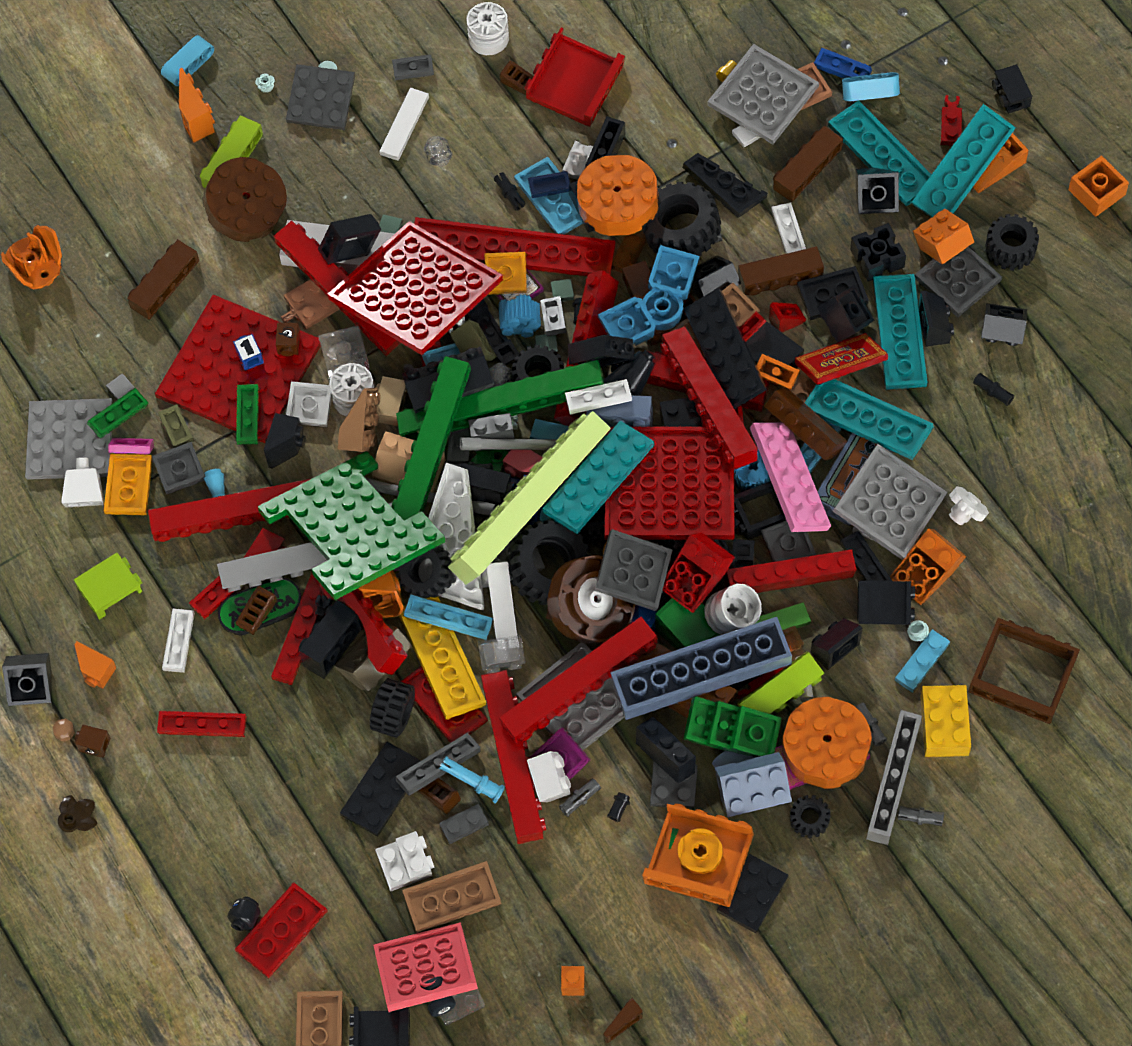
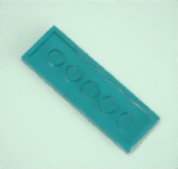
[828,101,931,206]
[911,104,1016,218]
[873,274,928,390]
[805,379,934,460]
[542,421,654,534]

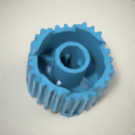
[498,295,541,338]
[734,445,771,492]

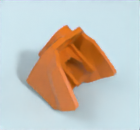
[0,225,62,289]
[346,570,404,619]

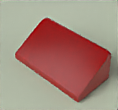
[739,311,766,342]

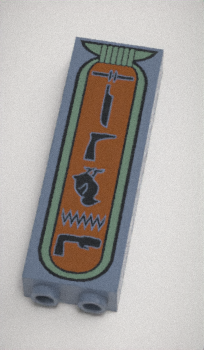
[818,433,893,526]

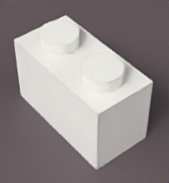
[527,751,571,803]

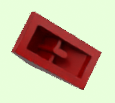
[769,302,807,333]

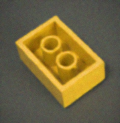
[920,685,971,757]

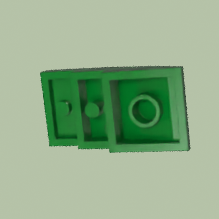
[683,696,782,757]

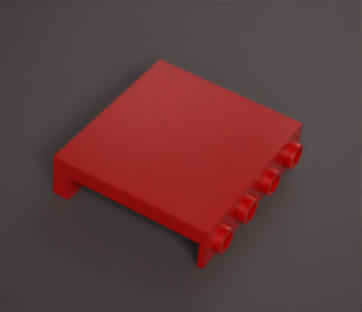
[524,27,625,127]

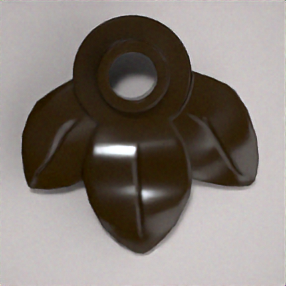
[58,795,97,833]

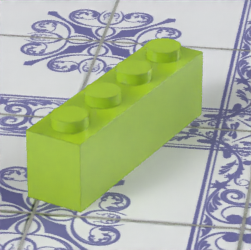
[200,115,263,188]
[737,651,824,714]

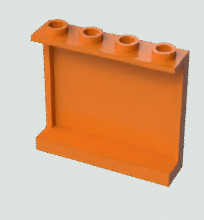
[642,804,754,907]

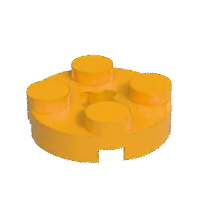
[678,828,723,874]

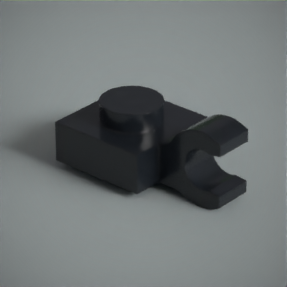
[315,595,333,622]

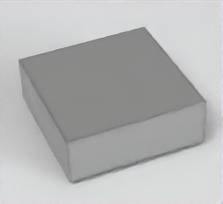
[106,373,135,400]

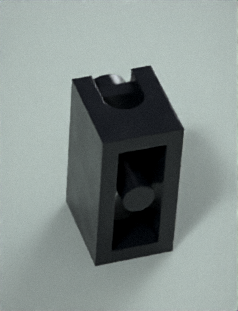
[992,64,1032,114]

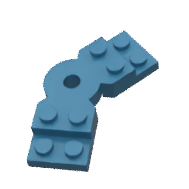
[598,245,700,346]

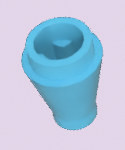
[204,469,225,497]

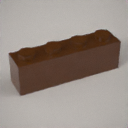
[773,126,843,202]
[127,239,199,320]
[738,246,824,296]
[622,261,676,346]
[765,388,847,460]

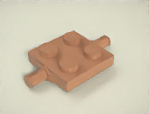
[280,279,340,329]

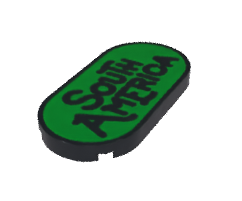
[218,578,301,636]

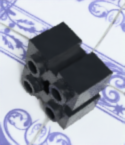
[850,223,906,282]

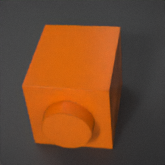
[561,966,585,996]

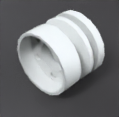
[467,2,509,55]
[329,363,374,417]
[704,584,762,635]

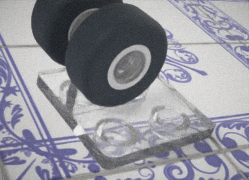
[421,976,485,1026]

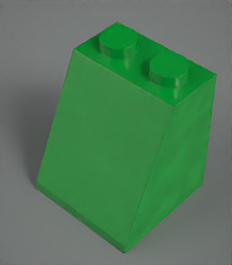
[655,598,721,650]

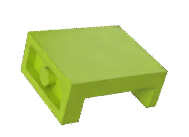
[73,553,142,620]

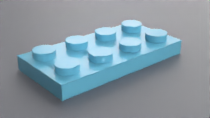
[514,157,583,234]

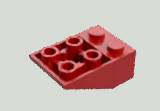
[662,533,735,613]

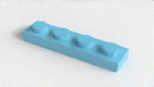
[404,594,493,640]

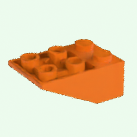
[179,68,215,143]
[973,133,1029,194]
[889,528,967,605]

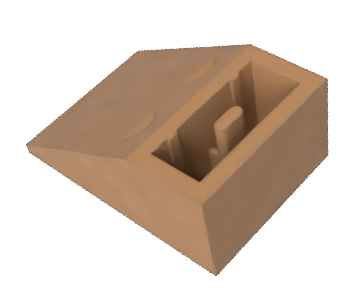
[338,387,381,452]

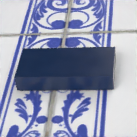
[528,171,570,198]

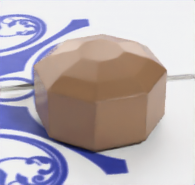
[53,718,75,742]

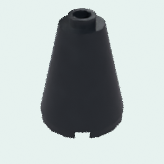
[604,350,656,396]

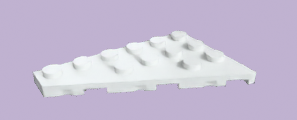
[418,463,485,610]

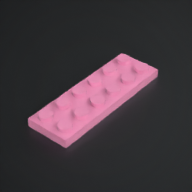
[750,422,831,532]

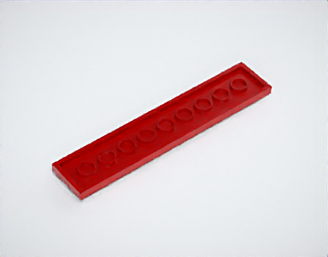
[414,217,616,276]

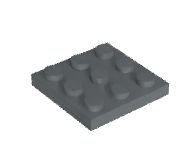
[286,64,355,130]
[915,247,1002,317]
[594,529,672,611]

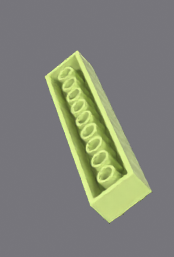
[448,411,611,585]

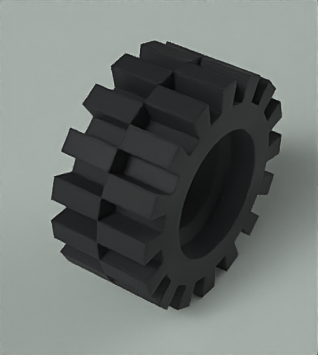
[790,795,830,838]

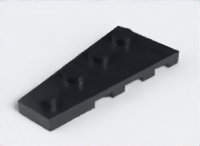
[682,153,768,218]

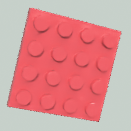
[373,922,478,1012]

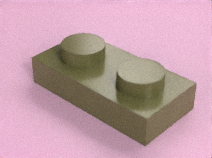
[158,404,194,448]

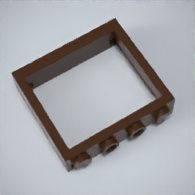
[968,618,1080,724]

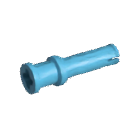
[439,756,505,803]

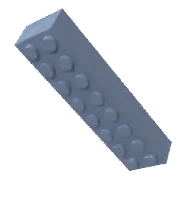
[611,617,792,720]

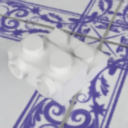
[375,831,434,892]

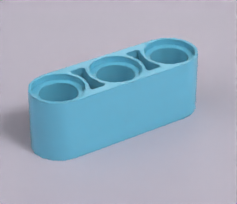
[161,35,214,86]
[842,72,900,101]

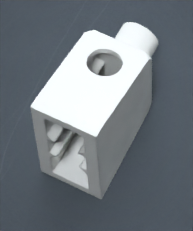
[62,458,105,507]

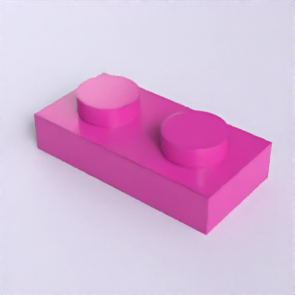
[108,438,154,455]

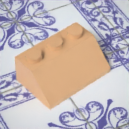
[372,431,446,492]

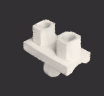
[562,141,593,180]

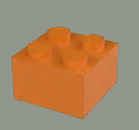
[1068,155,1129,217]
[913,209,975,265]

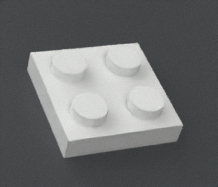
[286,381,332,427]

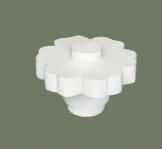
[949,486,989,525]

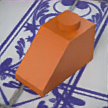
[756,354,800,389]
[74,641,116,689]

